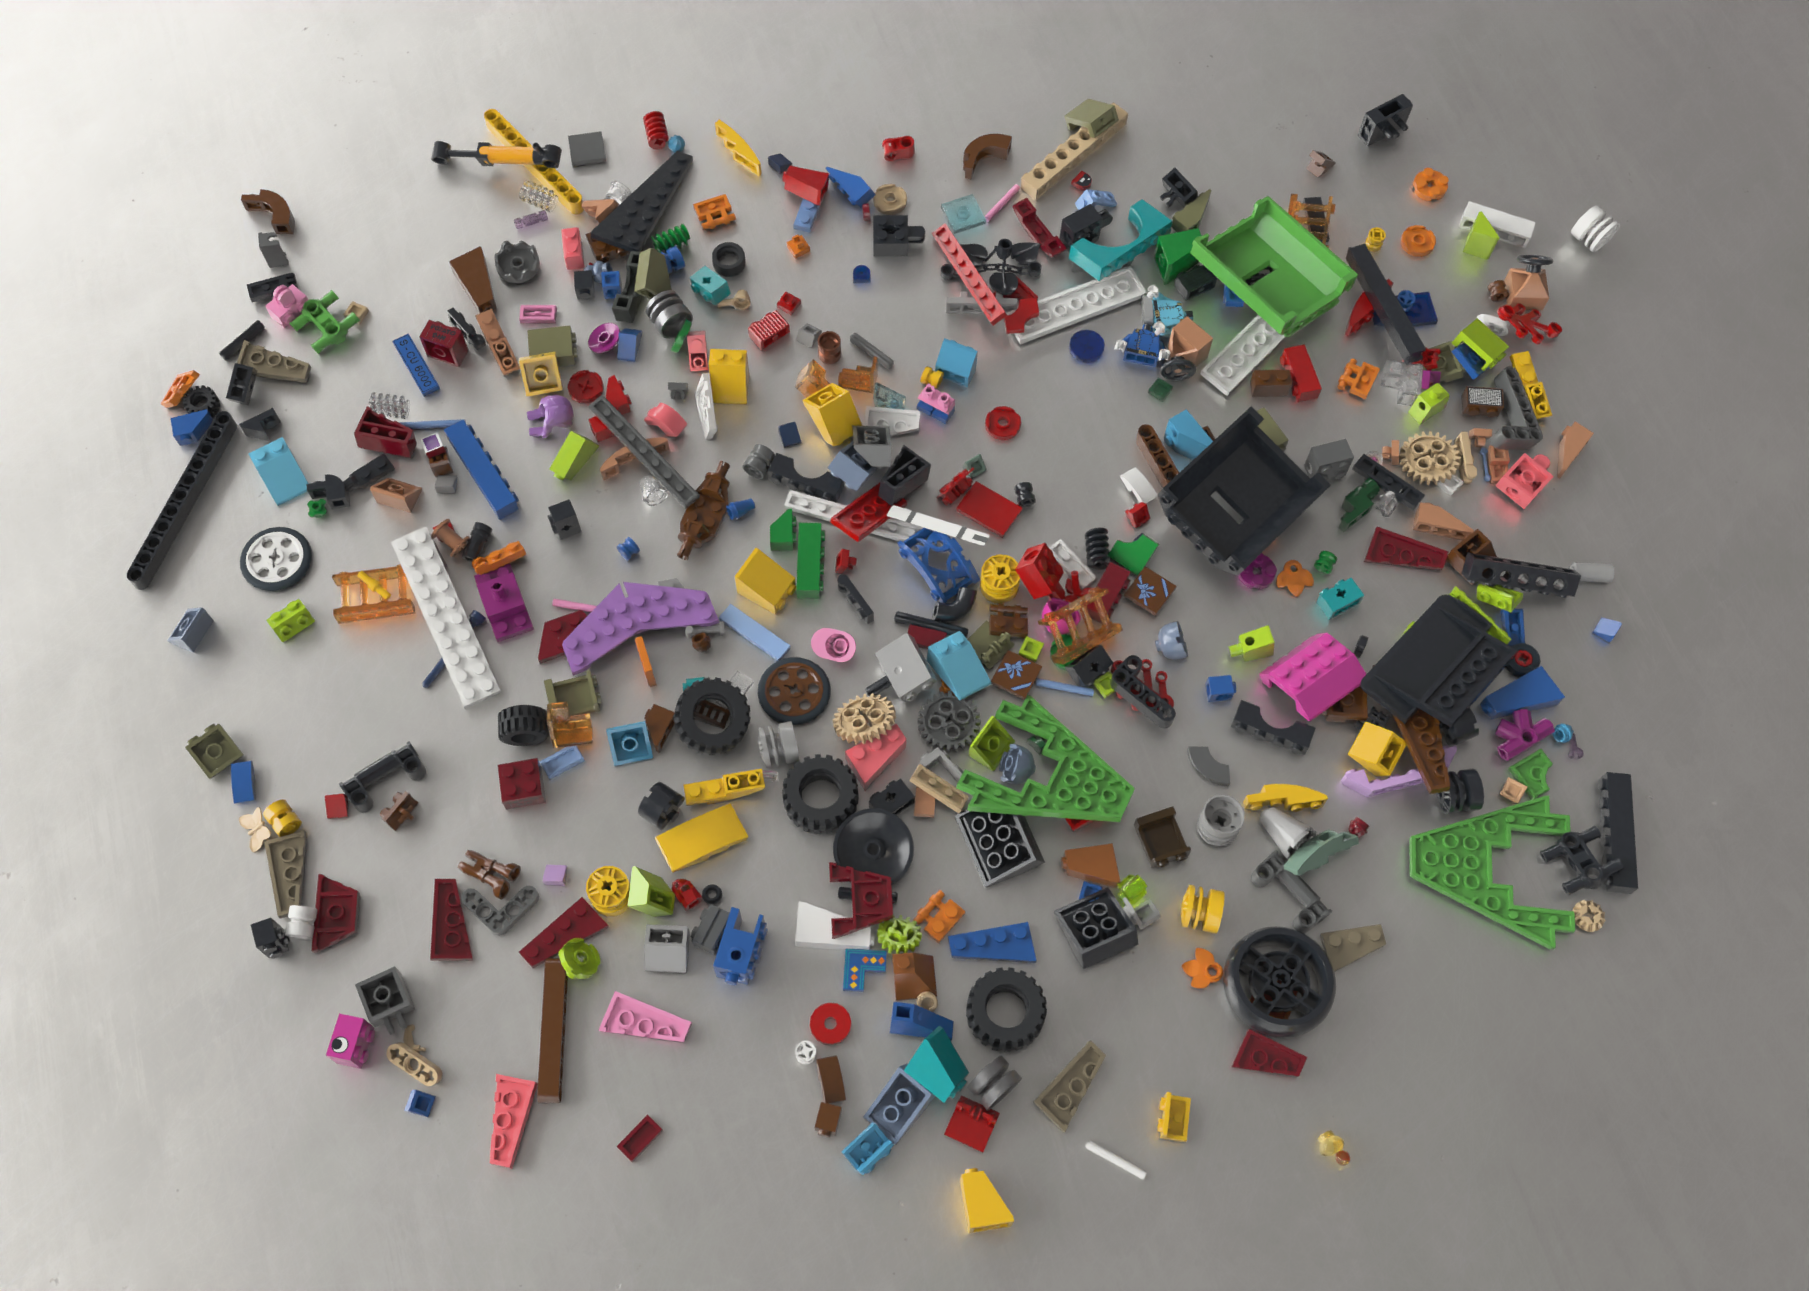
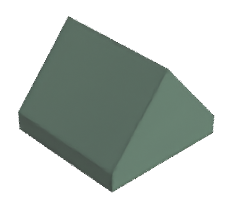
[962,454,987,479]

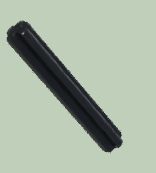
[894,611,969,638]

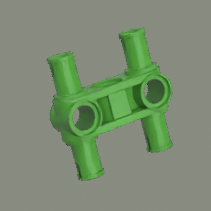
[290,290,360,354]

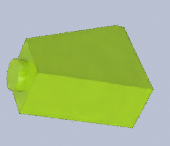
[549,431,600,481]

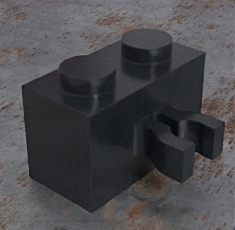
[1160,167,1198,208]

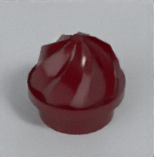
[1348,817,1370,838]

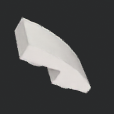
[1120,467,1158,504]

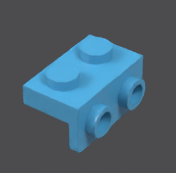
[841,1122,894,1175]

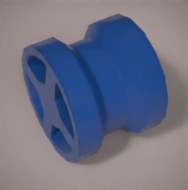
[1397,290,1415,313]
[616,537,640,560]

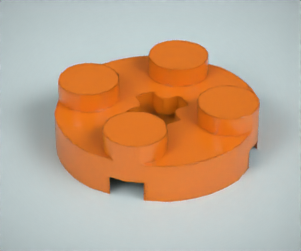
[1413,168,1449,201]

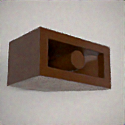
[644,704,675,753]

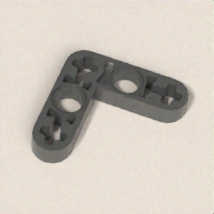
[461,886,539,936]

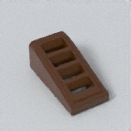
[694,700,730,729]

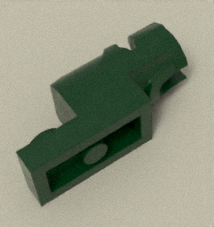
[1338,478,1380,533]

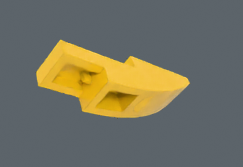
[1509,351,1552,419]
[683,768,765,806]
[1243,784,1328,812]

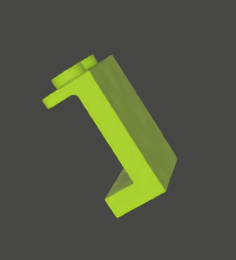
[1452,318,1509,371]

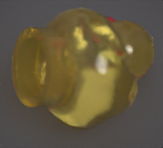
[1317,1130,1350,1166]

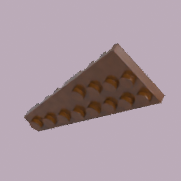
[1372,665,1450,794]

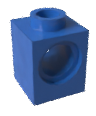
[601,271,622,299]
[1205,675,1236,702]

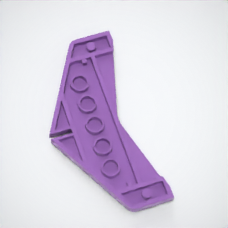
[562,582,719,676]

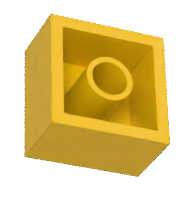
[519,352,563,397]

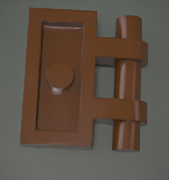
[989,603,1028,638]

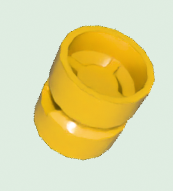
[263,799,302,837]

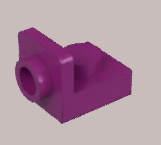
[1421,370,1441,389]

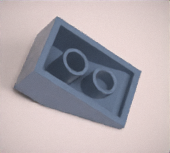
[828,441,878,491]
[863,1063,935,1145]

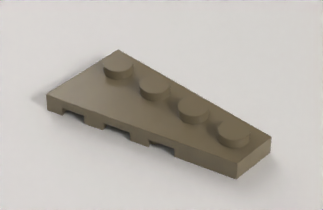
[237,340,311,383]
[264,830,307,919]

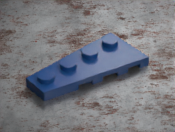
[948,922,1037,963]

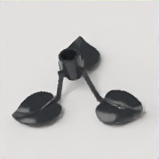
[960,239,1040,295]

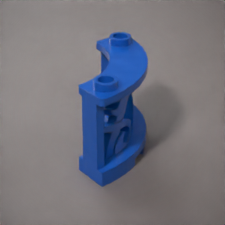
[897,528,980,603]

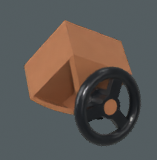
[1504,255,1553,310]
[1160,316,1213,381]

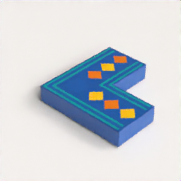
[843,949,887,992]

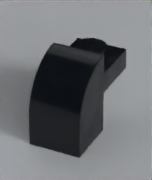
[306,474,350,509]

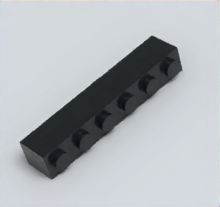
[1598,772,1638,894]

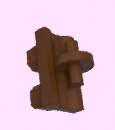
[380,791,418,831]

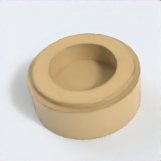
[916,991,938,1012]

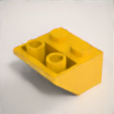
[1348,722,1406,777]

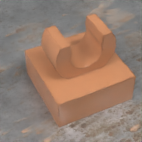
[1469,428,1493,448]
[1382,440,1399,465]

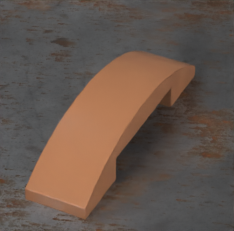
[600,438,670,480]

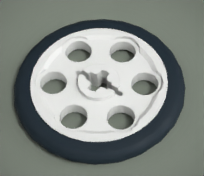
[240,527,312,591]

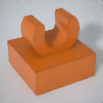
[787,234,810,259]

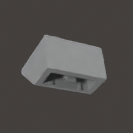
[644,924,690,973]

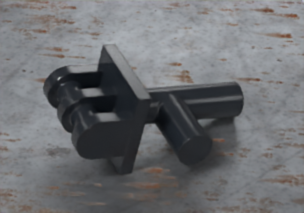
[1354,706,1391,730]

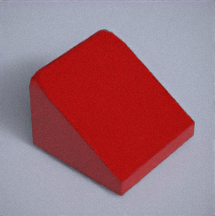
[325,794,348,819]

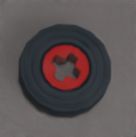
[1506,643,1541,677]

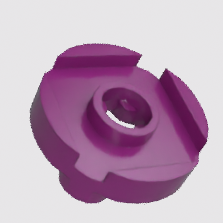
[1238,553,1277,590]

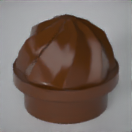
[692,632,711,652]

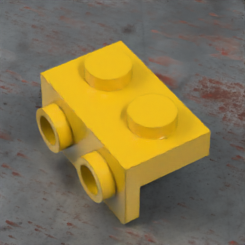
[1157,1092,1191,1142]

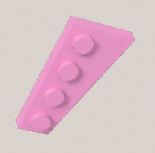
[598,991,693,1042]

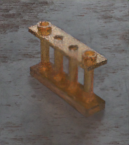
[1288,194,1336,248]
[332,564,415,624]
[1038,587,1123,664]

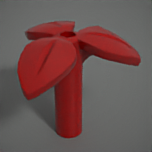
[1064,571,1095,603]

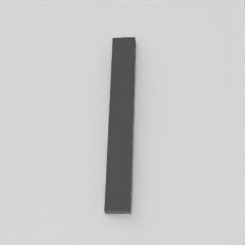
[588,395,700,509]

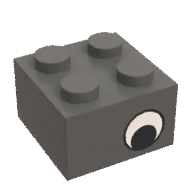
[1304,439,1354,481]

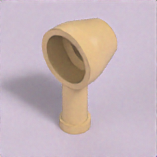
[717,290,751,310]

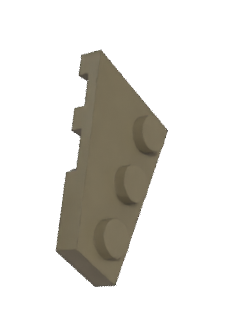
[1320,924,1386,972]

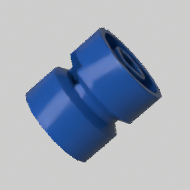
[661,246,685,274]

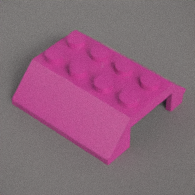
[1259,632,1366,722]

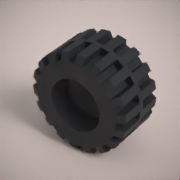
[498,705,549,746]

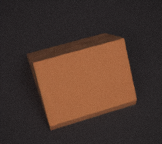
[370,478,422,513]

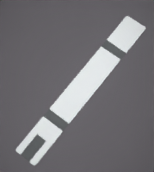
[887,505,990,546]

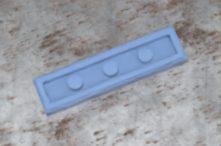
[719,604,791,661]

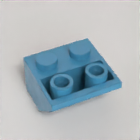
[935,338,978,387]

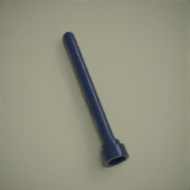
[422,610,486,688]

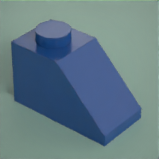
[170,409,213,446]

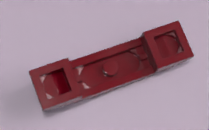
[1013,198,1067,258]

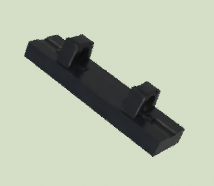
[1352,454,1425,511]

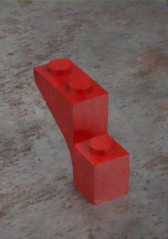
[588,375,632,442]

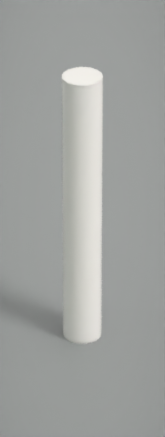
[1085,1140,1147,1179]

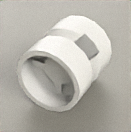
[285,906,317,939]

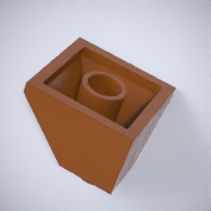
[892,952,937,1001]

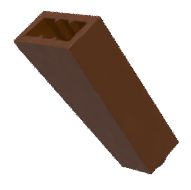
[449,246,497,314]

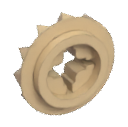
[1572,899,1606,932]

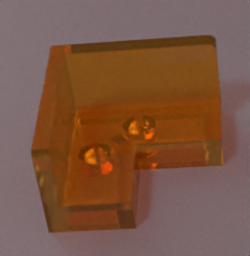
[838,356,878,394]
[795,359,830,398]
[547,702,593,748]

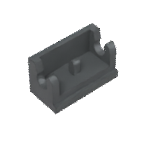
[258,232,289,268]

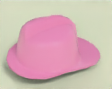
[811,628,856,662]

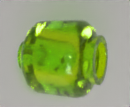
[1117,874,1148,905]

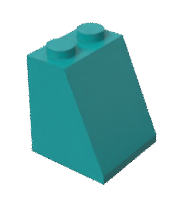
[904,1026,969,1103]

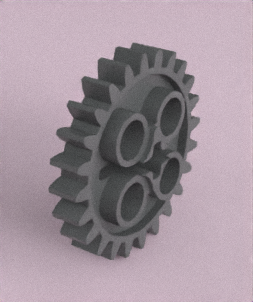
[917,691,981,753]

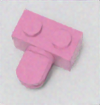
[265,284,308,328]

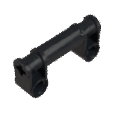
[339,741,426,813]

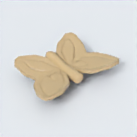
[239,807,271,853]

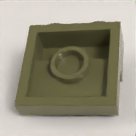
[1420,341,1465,383]
[185,723,244,779]

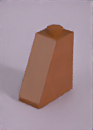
[1061,843,1120,888]

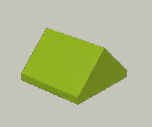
[1463,211,1500,260]
[969,716,1015,771]

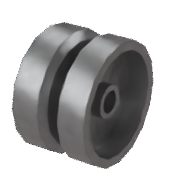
[967,1056,1022,1110]

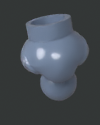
[584,261,613,283]

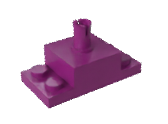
[474,563,534,642]

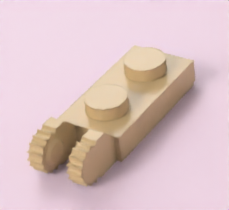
[1454,432,1477,484]

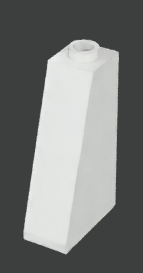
[795,901,875,950]

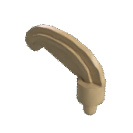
[403,1024,426,1053]

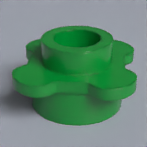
[307,499,327,518]

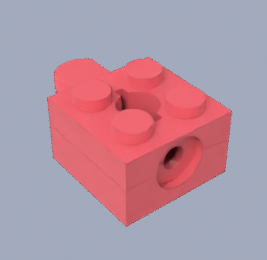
[1495,453,1554,509]

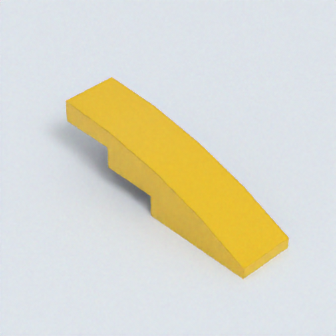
[715,119,762,176]

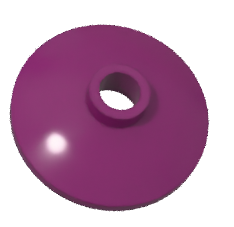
[588,323,620,353]

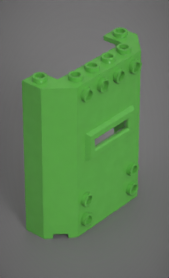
[1191,196,1358,338]

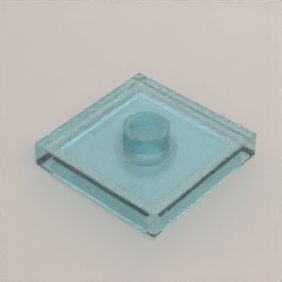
[941,194,986,234]

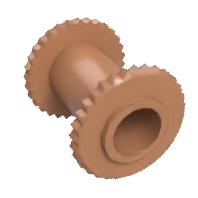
[431,519,470,557]

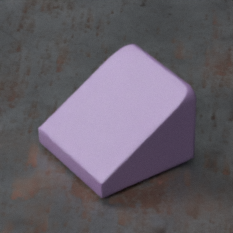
[543,865,567,886]

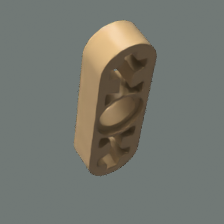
[386,1042,442,1086]

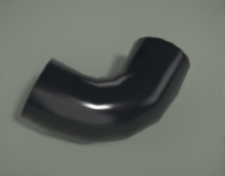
[932,587,977,622]

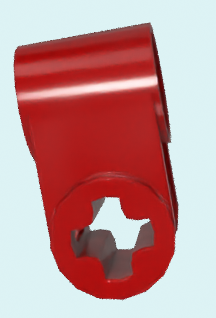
[882,136,915,161]

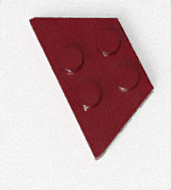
[538,610,588,664]
[311,874,360,953]

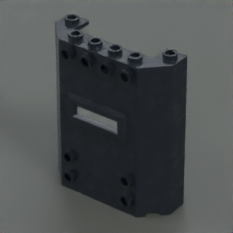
[1157,406,1331,576]

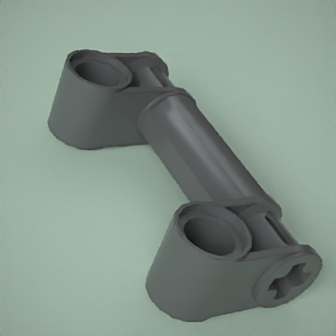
[1251,850,1332,933]

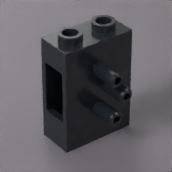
[1358,94,1413,147]

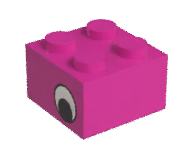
[326,1013,375,1069]

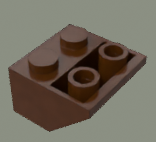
[1446,529,1497,586]

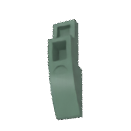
[1284,829,1359,875]

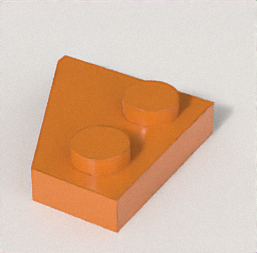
[161,370,200,408]

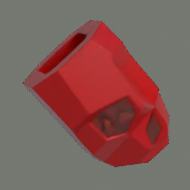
[671,879,703,912]

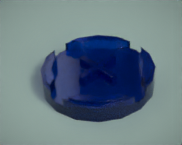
[1069,330,1105,363]

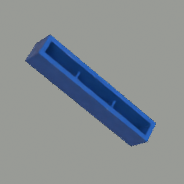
[444,420,519,520]

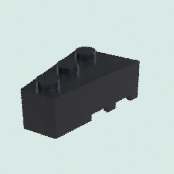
[878,445,931,506]

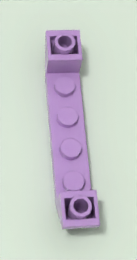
[1341,745,1457,797]

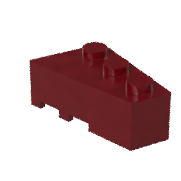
[354,406,417,458]

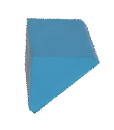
[606,721,653,766]

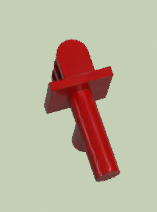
[1402,347,1441,371]

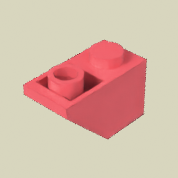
[687,331,708,371]

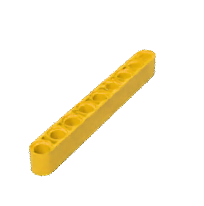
[484,109,584,215]

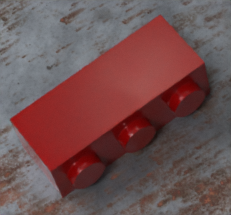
[1280,344,1322,402]

